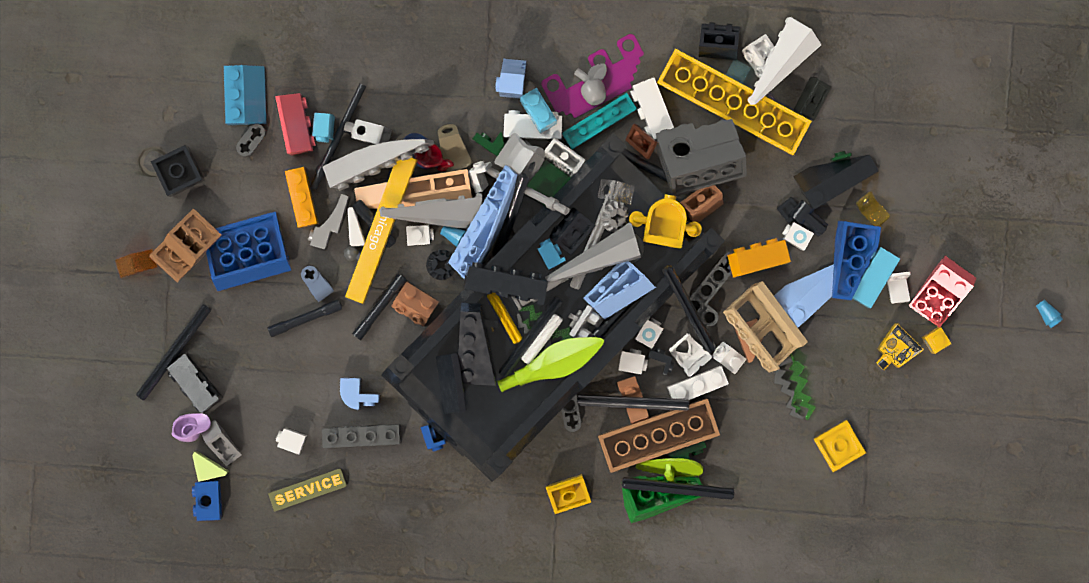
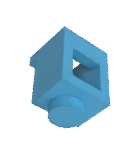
[538,239,566,270]

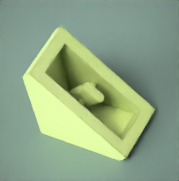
[192,451,229,482]

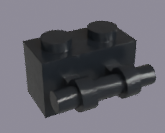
[699,22,740,60]

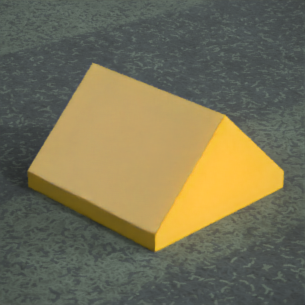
[546,474,591,514]

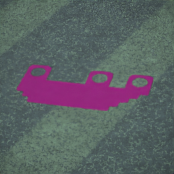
[541,34,644,118]

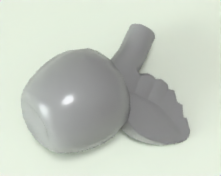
[574,63,607,105]

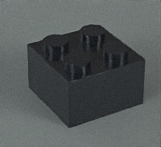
[150,145,205,197]

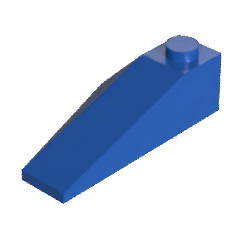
[832,221,881,300]

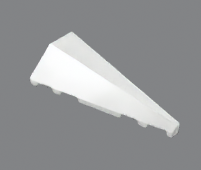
[748,17,821,105]

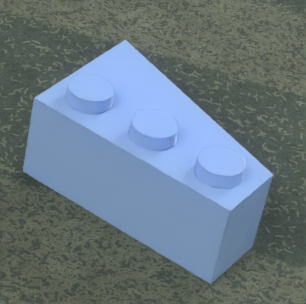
[495,59,526,98]

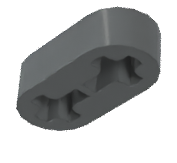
[236,124,266,157]

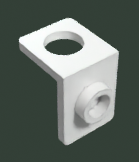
[887,272,911,304]

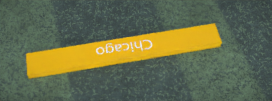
[345,158,417,304]

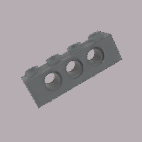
[322,424,401,448]

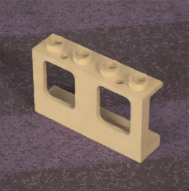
[723,281,808,372]

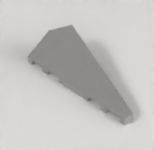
[379,193,482,229]
[545,223,641,284]

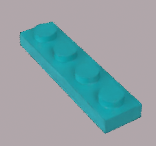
[562,93,637,150]

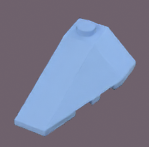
[774,264,834,328]

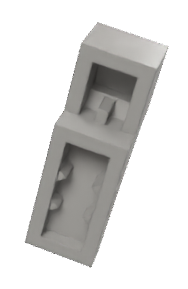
[308,194,350,250]

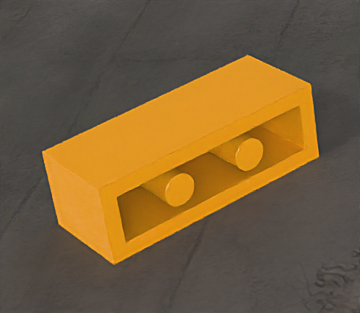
[285,167,319,228]
[727,238,791,277]

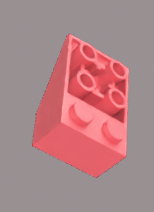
[909,256,976,327]

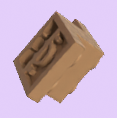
[149,209,221,283]

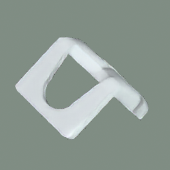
[669,333,712,377]

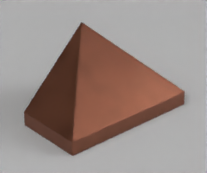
[625,124,658,159]

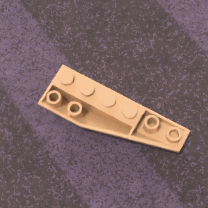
[354,169,472,209]

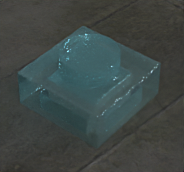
[725,60,751,84]

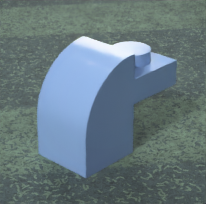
[340,378,380,410]

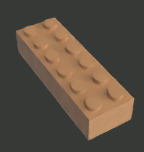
[598,398,720,473]

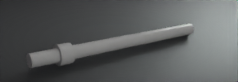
[485,167,570,215]

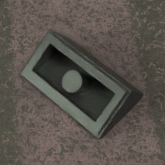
[794,77,831,121]

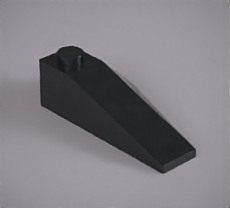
[793,154,879,209]

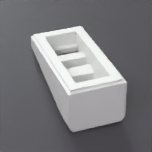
[348,207,366,246]

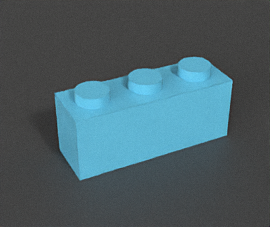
[852,247,900,308]

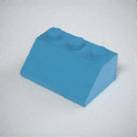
[224,65,267,125]

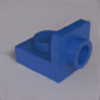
[421,425,446,451]

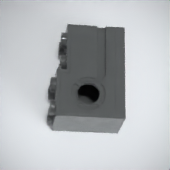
[656,119,747,196]

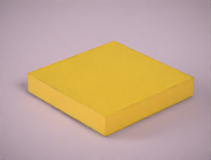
[814,420,866,472]

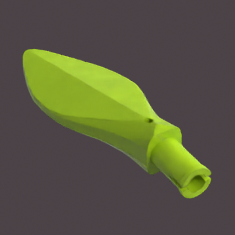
[497,337,604,392]

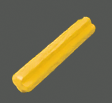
[487,292,522,344]

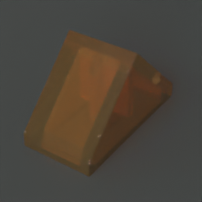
[115,249,157,278]

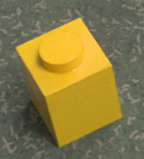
[922,327,951,354]

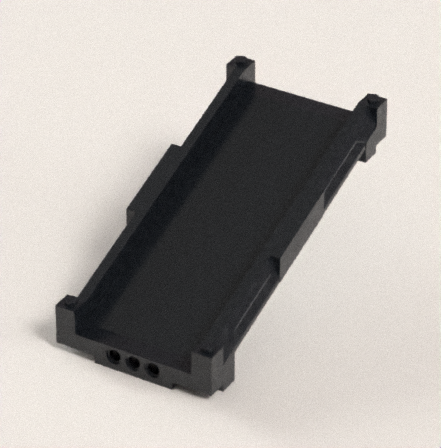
[381,133,725,482]

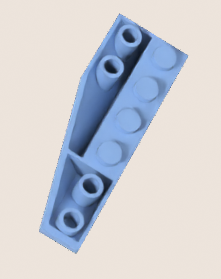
[448,165,517,278]

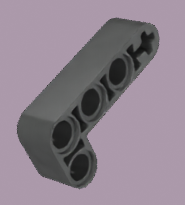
[689,252,734,326]

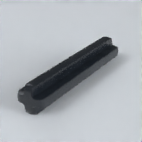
[353,200,396,248]

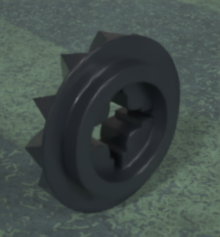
[426,249,456,280]

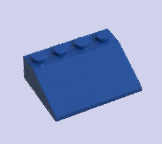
[206,211,291,291]

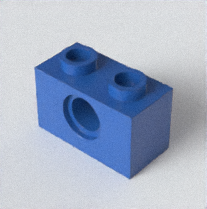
[192,480,222,521]

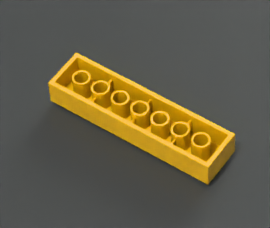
[657,49,812,155]

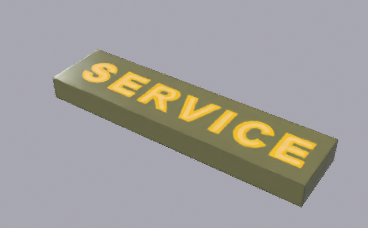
[268,468,347,512]

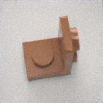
[617,376,649,424]

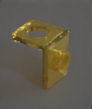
[856,191,890,227]

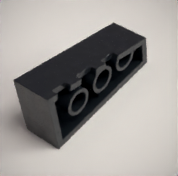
[458,303,497,386]

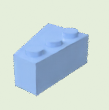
[584,261,656,319]

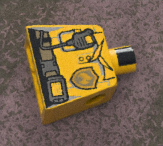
[876,324,924,370]

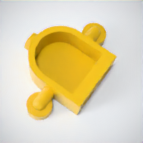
[629,194,702,249]

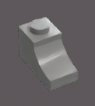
[201,420,242,466]

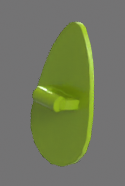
[636,458,703,482]

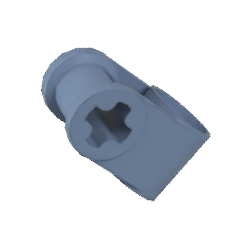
[301,266,334,302]

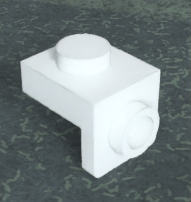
[468,161,492,193]
[712,342,746,374]

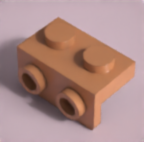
[392,282,439,326]

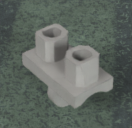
[568,305,603,338]

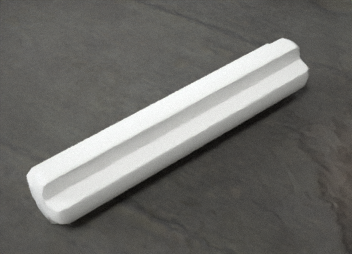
[522,314,562,364]

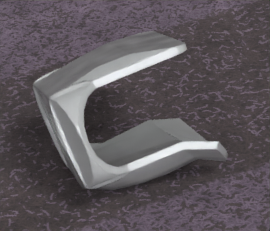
[494,133,545,182]

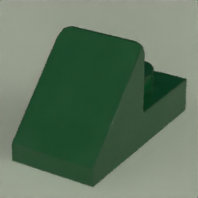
[472,131,504,157]
[667,441,706,460]

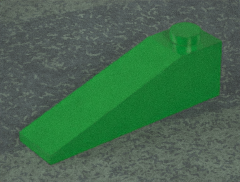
[621,476,702,523]

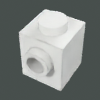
[618,349,648,374]

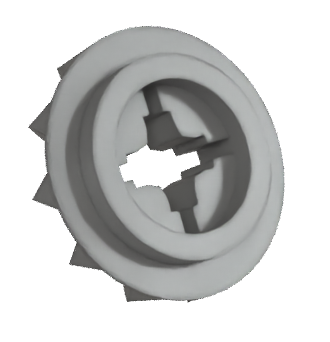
[601,201,629,232]

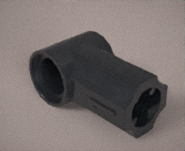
[789,200,828,237]

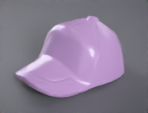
[172,414,211,442]

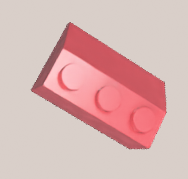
[275,93,316,155]

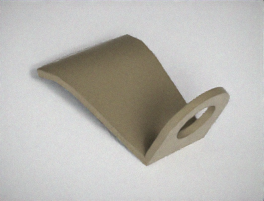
[438,124,473,172]

